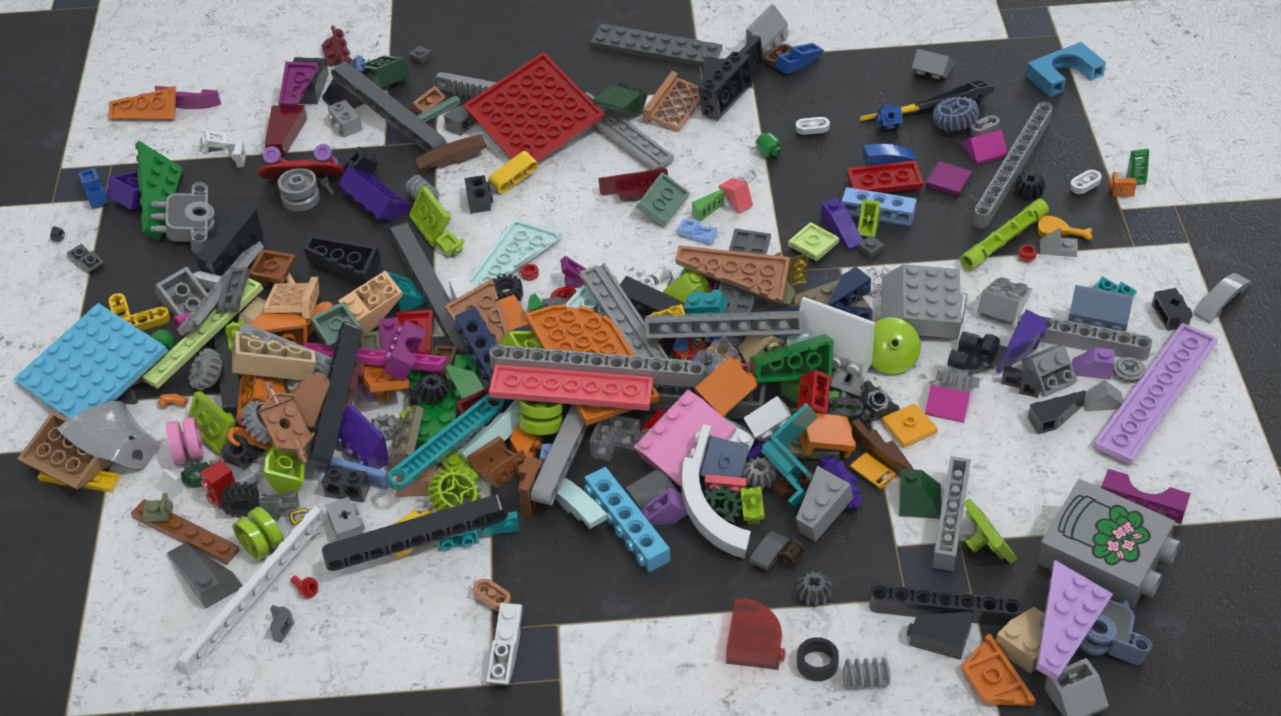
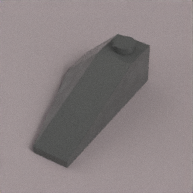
[167,543,243,609]

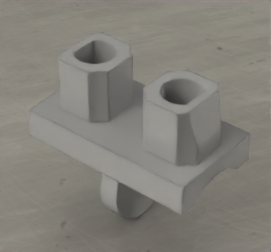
[830,368,864,398]

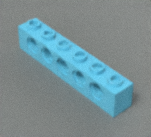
[584,467,670,572]

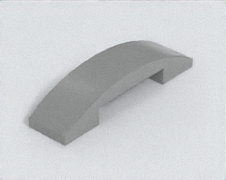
[1194,273,1252,324]

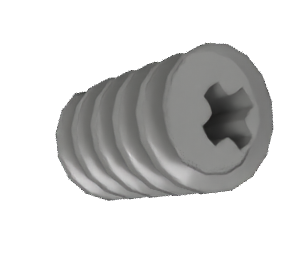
[404,175,439,202]
[843,657,891,688]

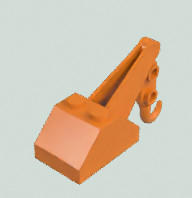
[250,302,332,346]
[227,374,286,451]

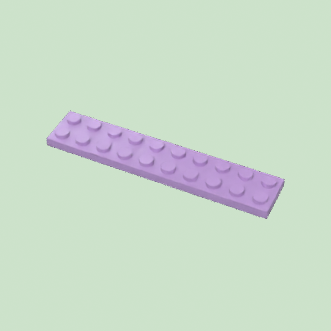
[1093,323,1218,465]

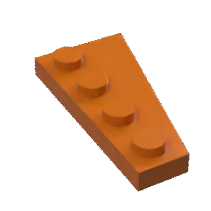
[109,86,176,120]

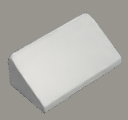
[193,271,222,290]

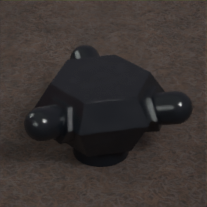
[858,380,900,423]

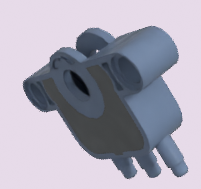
[1040,599,1152,665]

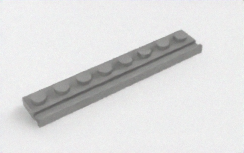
[585,92,674,170]
[177,241,264,336]
[580,263,669,359]

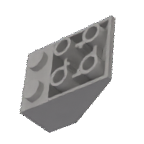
[977,277,1032,323]

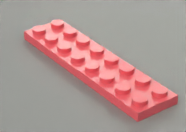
[489,364,653,410]

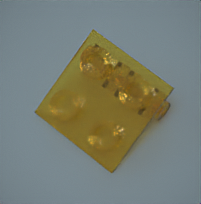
[774,252,808,285]

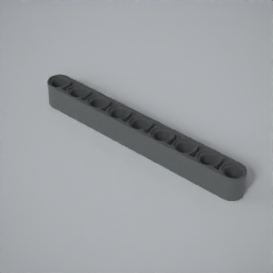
[331,62,447,152]

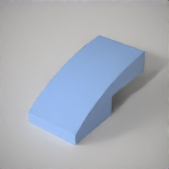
[676,219,718,244]

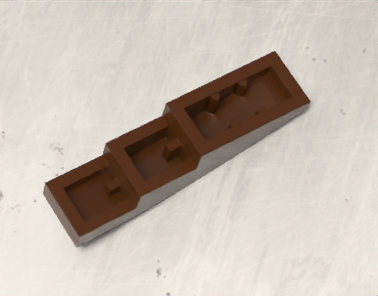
[415,135,487,173]
[851,418,913,477]

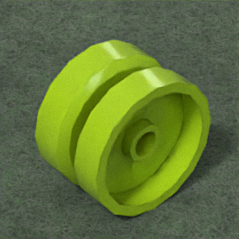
[519,400,563,435]
[232,506,284,561]

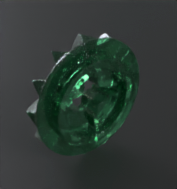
[181,461,209,488]

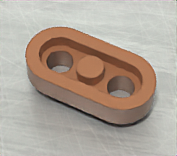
[473,579,511,611]

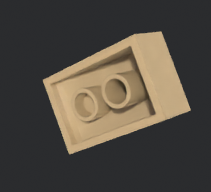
[996,607,1043,674]

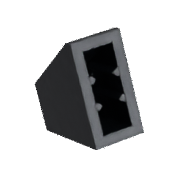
[907,612,973,660]

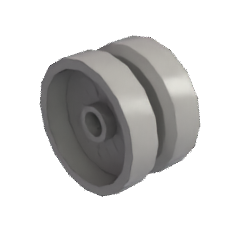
[278,168,320,212]

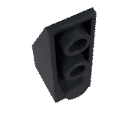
[1028,390,1086,434]

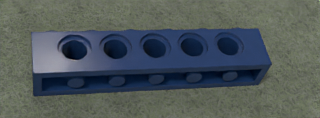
[454,306,516,412]

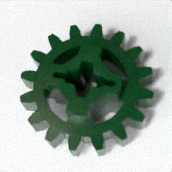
[704,485,742,525]

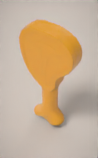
[1037,216,1093,241]

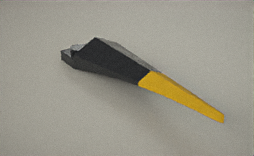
[860,80,994,121]

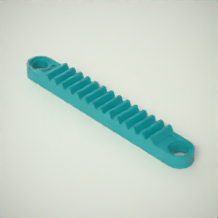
[387,394,504,491]

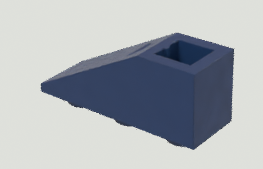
[828,267,871,306]

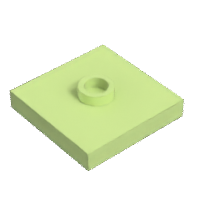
[788,222,839,261]

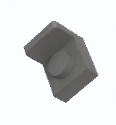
[270,605,294,643]

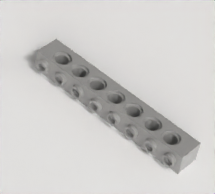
[645,311,803,338]

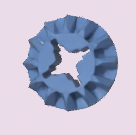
[350,55,365,73]

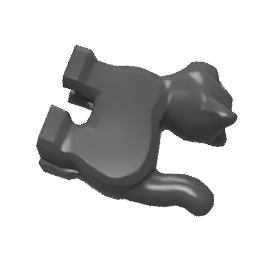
[259,491,300,515]

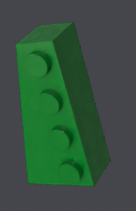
[750,334,834,382]

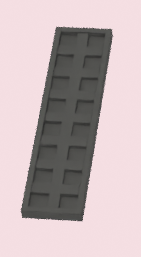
[591,24,723,67]
[704,228,771,351]

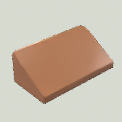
[410,86,446,114]

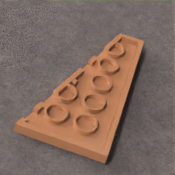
[676,245,790,305]
[444,278,507,364]

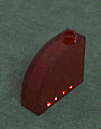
[726,597,785,670]

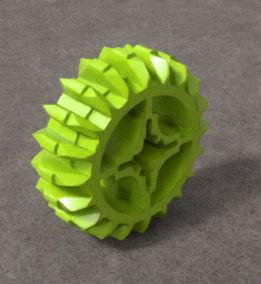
[426,467,482,512]

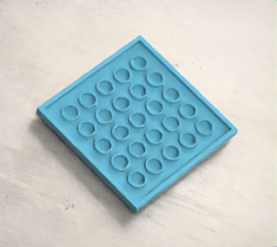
[14,303,168,419]

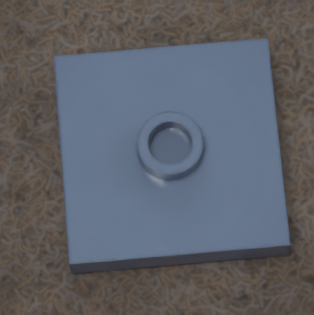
[699,435,750,478]

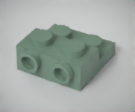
[311,302,363,349]

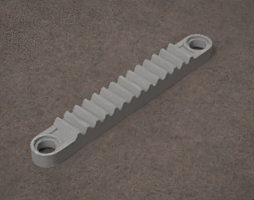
[433,72,497,98]

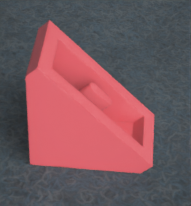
[718,178,753,214]

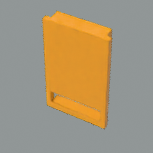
[850,452,896,490]

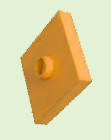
[882,403,938,448]

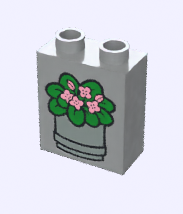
[1038,479,1181,608]

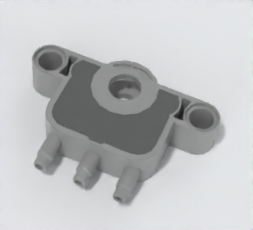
[151,182,215,254]

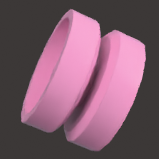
[166,417,204,465]

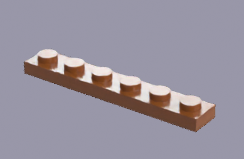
[131,499,240,565]

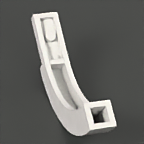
[681,424,751,559]

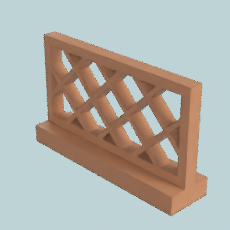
[642,71,700,132]

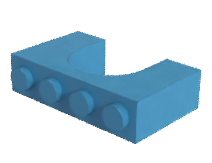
[1026,42,1106,97]

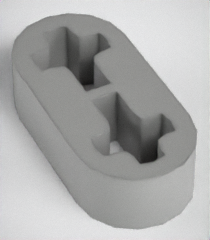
[970,115,1000,137]

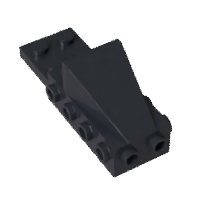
[698,35,764,119]

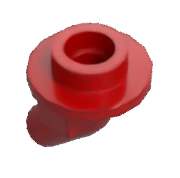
[290,575,318,598]

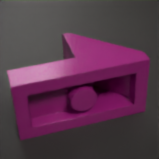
[560,256,587,288]

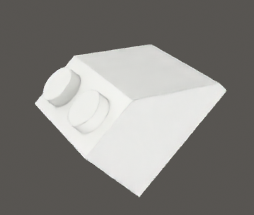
[744,396,792,441]

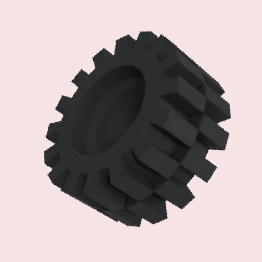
[493,274,523,301]
[221,482,260,518]

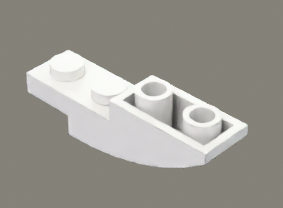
[486,603,523,685]

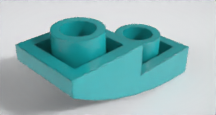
[1094,276,1137,297]

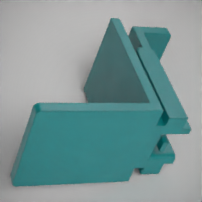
[761,403,818,508]

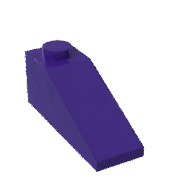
[821,197,863,251]

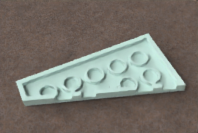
[468,219,562,289]

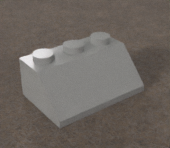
[746,4,789,60]

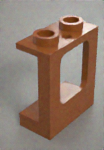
[467,436,526,488]

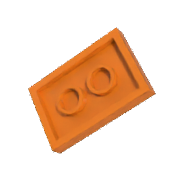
[356,365,409,402]

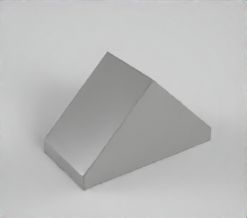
[1084,380,1124,411]

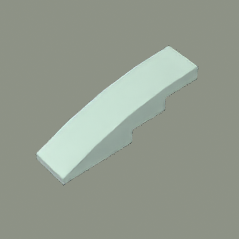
[460,400,521,464]
[555,478,607,529]

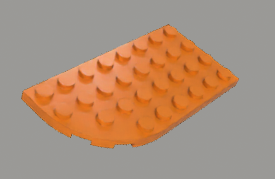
[525,304,659,426]

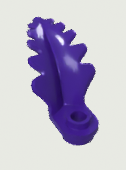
[819,455,863,509]

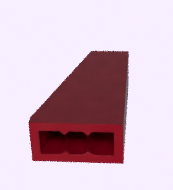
[265,105,307,157]

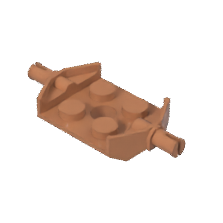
[258,381,315,464]

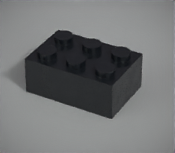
[293,57,329,105]

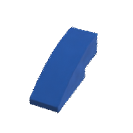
[775,43,824,74]
[863,144,918,166]
[78,168,108,208]

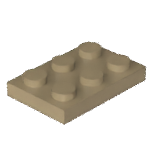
[387,406,424,472]

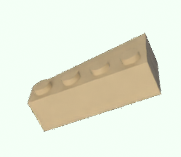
[232,330,316,381]

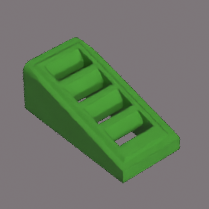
[692,189,724,222]

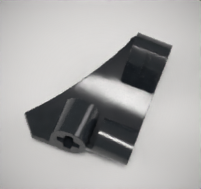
[947,331,1007,372]

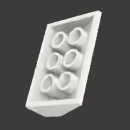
[799,297,875,378]

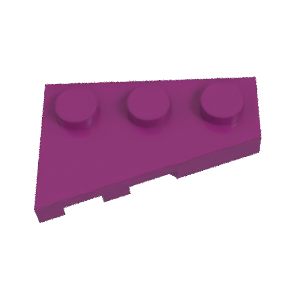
[279,61,319,108]

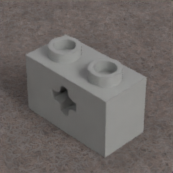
[325,497,365,541]

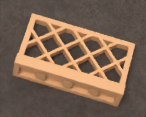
[263,277,320,319]

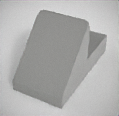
[1040,228,1078,257]

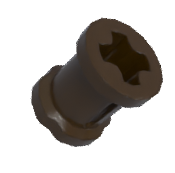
[778,539,805,567]

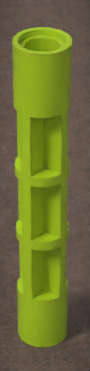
[960,199,1049,270]

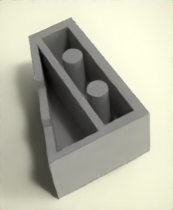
[796,466,853,542]

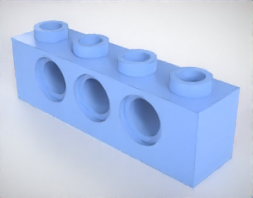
[842,187,916,226]

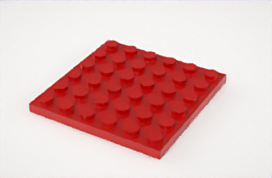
[463,52,605,163]

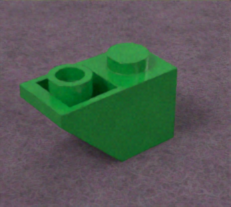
[445,365,485,400]

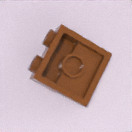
[248,249,296,287]
[517,456,542,516]

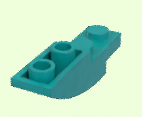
[436,511,519,550]

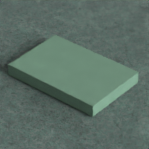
[636,172,690,228]

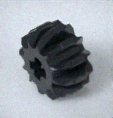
[1014,171,1045,199]
[415,373,449,405]

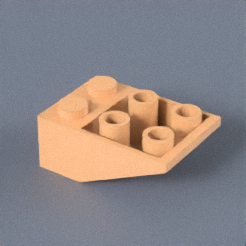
[338,271,403,333]

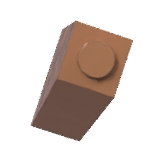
[289,372,330,427]

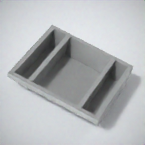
[882,264,962,339]

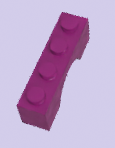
[383,321,426,381]
[1101,469,1191,524]

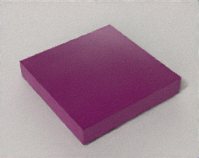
[926,161,972,197]

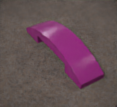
[155,86,221,109]

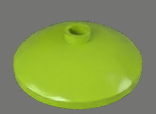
[871,317,921,375]

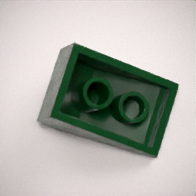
[362,55,410,89]
[593,82,648,114]

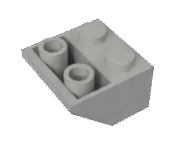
[1021,345,1077,396]
[1044,658,1109,716]

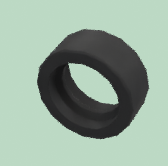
[797,637,839,681]

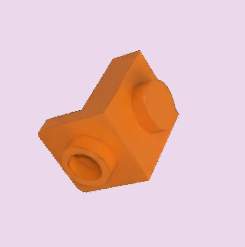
[1108,172,1137,196]

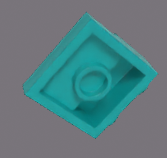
[683,290,728,314]

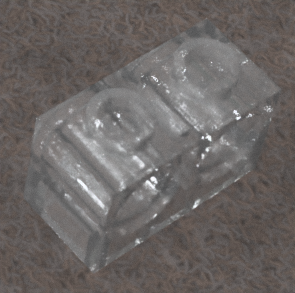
[693,336,740,378]

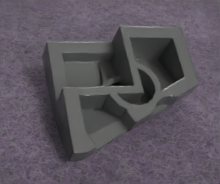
[626,468,678,510]

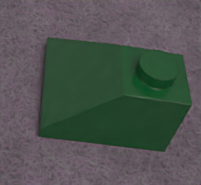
[899,469,941,519]

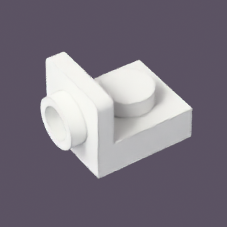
[200,130,227,154]
[226,141,246,168]

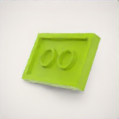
[409,186,451,246]
[188,391,236,456]
[963,498,1018,564]

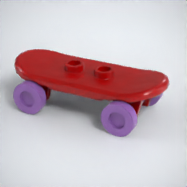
[258,144,344,179]

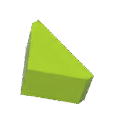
[858,199,881,238]

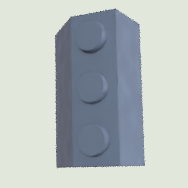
[1068,285,1134,332]

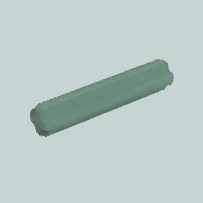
[417,96,460,122]

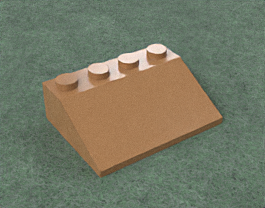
[17,411,113,490]

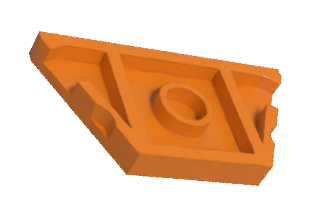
[961,634,1035,706]

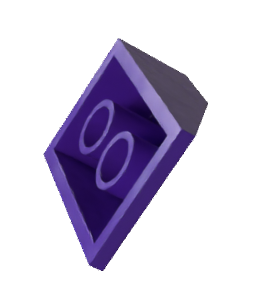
[106,171,142,210]
[996,309,1047,373]

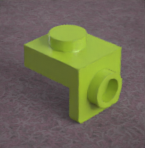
[434,230,465,258]

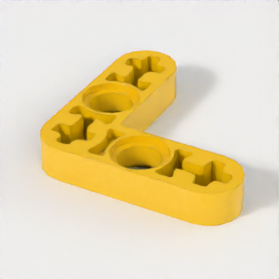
[109,293,170,331]

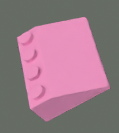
[634,390,736,488]

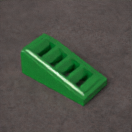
[1126,149,1149,185]

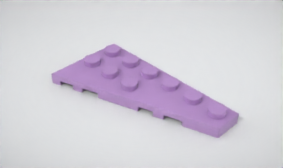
[1036,560,1113,681]

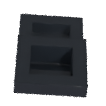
[1001,365,1041,398]

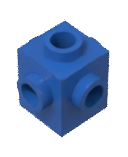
[875,104,903,130]

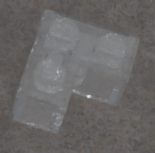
[589,415,641,461]

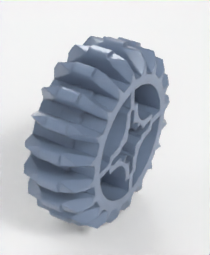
[933,96,979,132]

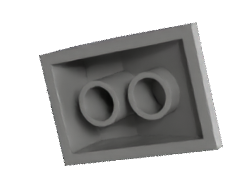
[155,267,208,317]

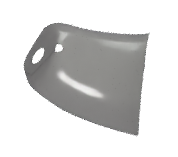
[57,401,158,469]

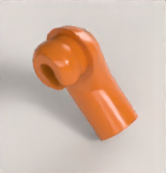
[158,394,188,408]

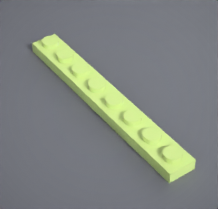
[143,278,263,389]

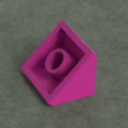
[961,130,1008,165]
[925,384,972,423]

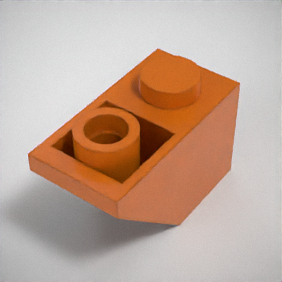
[510,424,543,458]

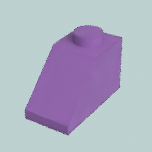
[1072,348,1115,380]
[641,487,688,525]

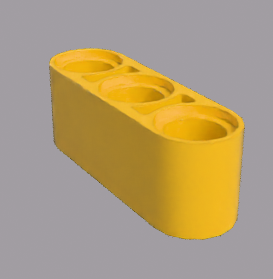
[488,151,538,194]

